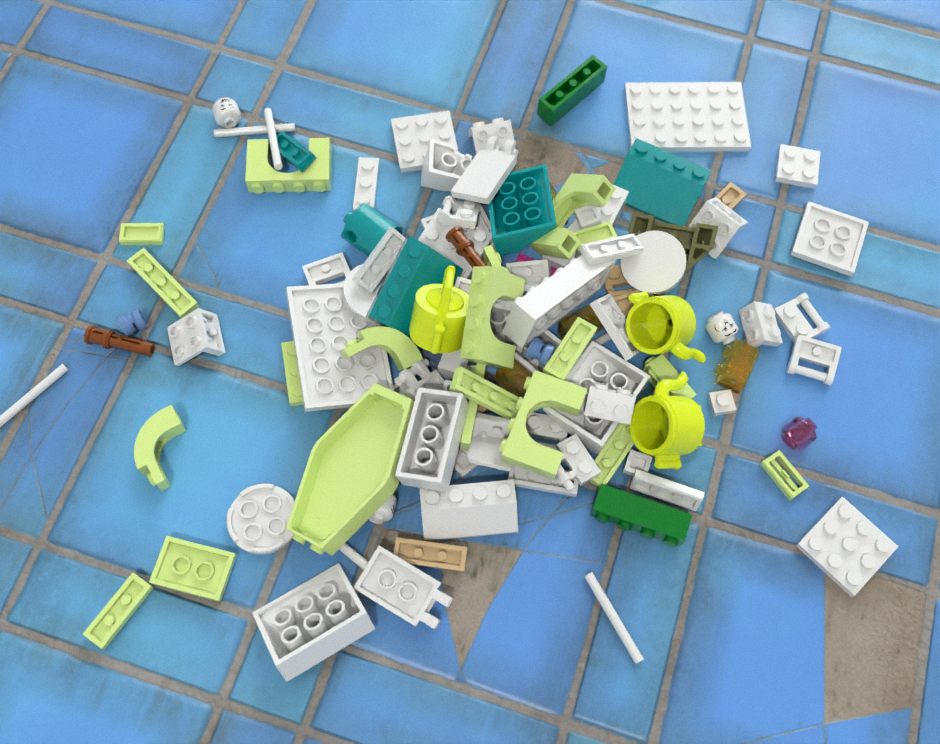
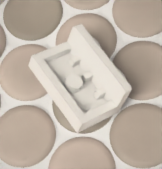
[739,301,783,349]
[584,382,636,425]

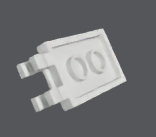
[451,136,519,205]
[354,546,453,629]

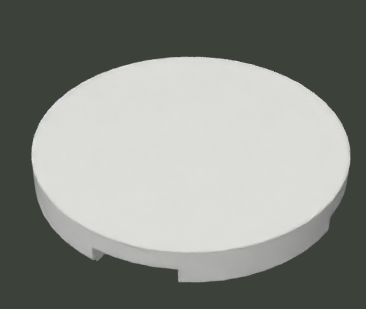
[621,231,686,294]
[342,264,390,323]
[227,483,295,555]

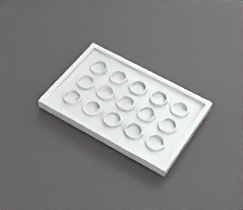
[624,82,751,152]
[286,283,394,412]

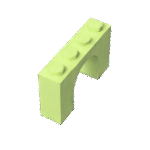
[245,138,332,194]
[530,173,616,259]
[460,266,525,369]
[499,370,587,480]

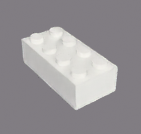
[395,387,469,492]

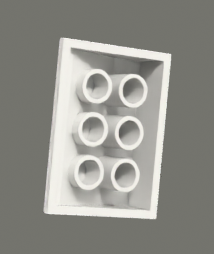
[543,341,650,455]
[252,563,375,682]

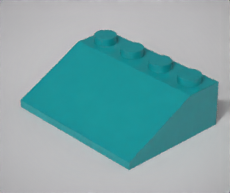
[613,138,712,226]
[488,164,557,255]
[365,236,464,341]

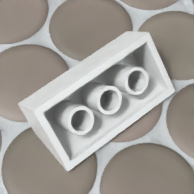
[419,479,518,541]

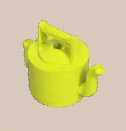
[409,266,469,354]
[626,291,706,363]
[629,372,705,470]

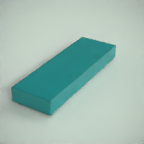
[269,131,316,172]

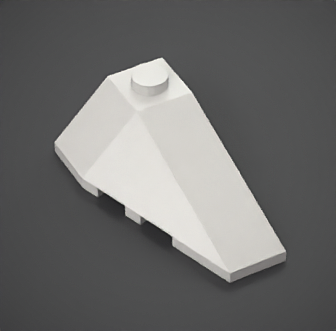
[421,139,473,191]

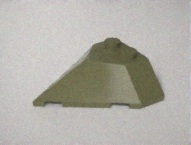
[628,212,718,296]

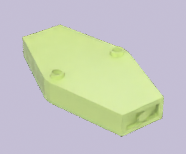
[286,383,414,556]

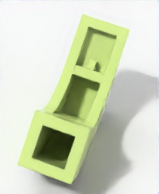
[340,326,424,371]
[134,405,186,491]

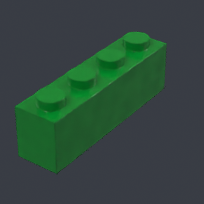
[537,55,607,126]
[590,484,692,547]

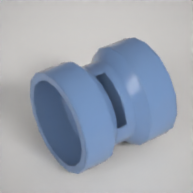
[117,308,148,337]
[525,336,556,366]

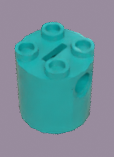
[341,202,402,257]

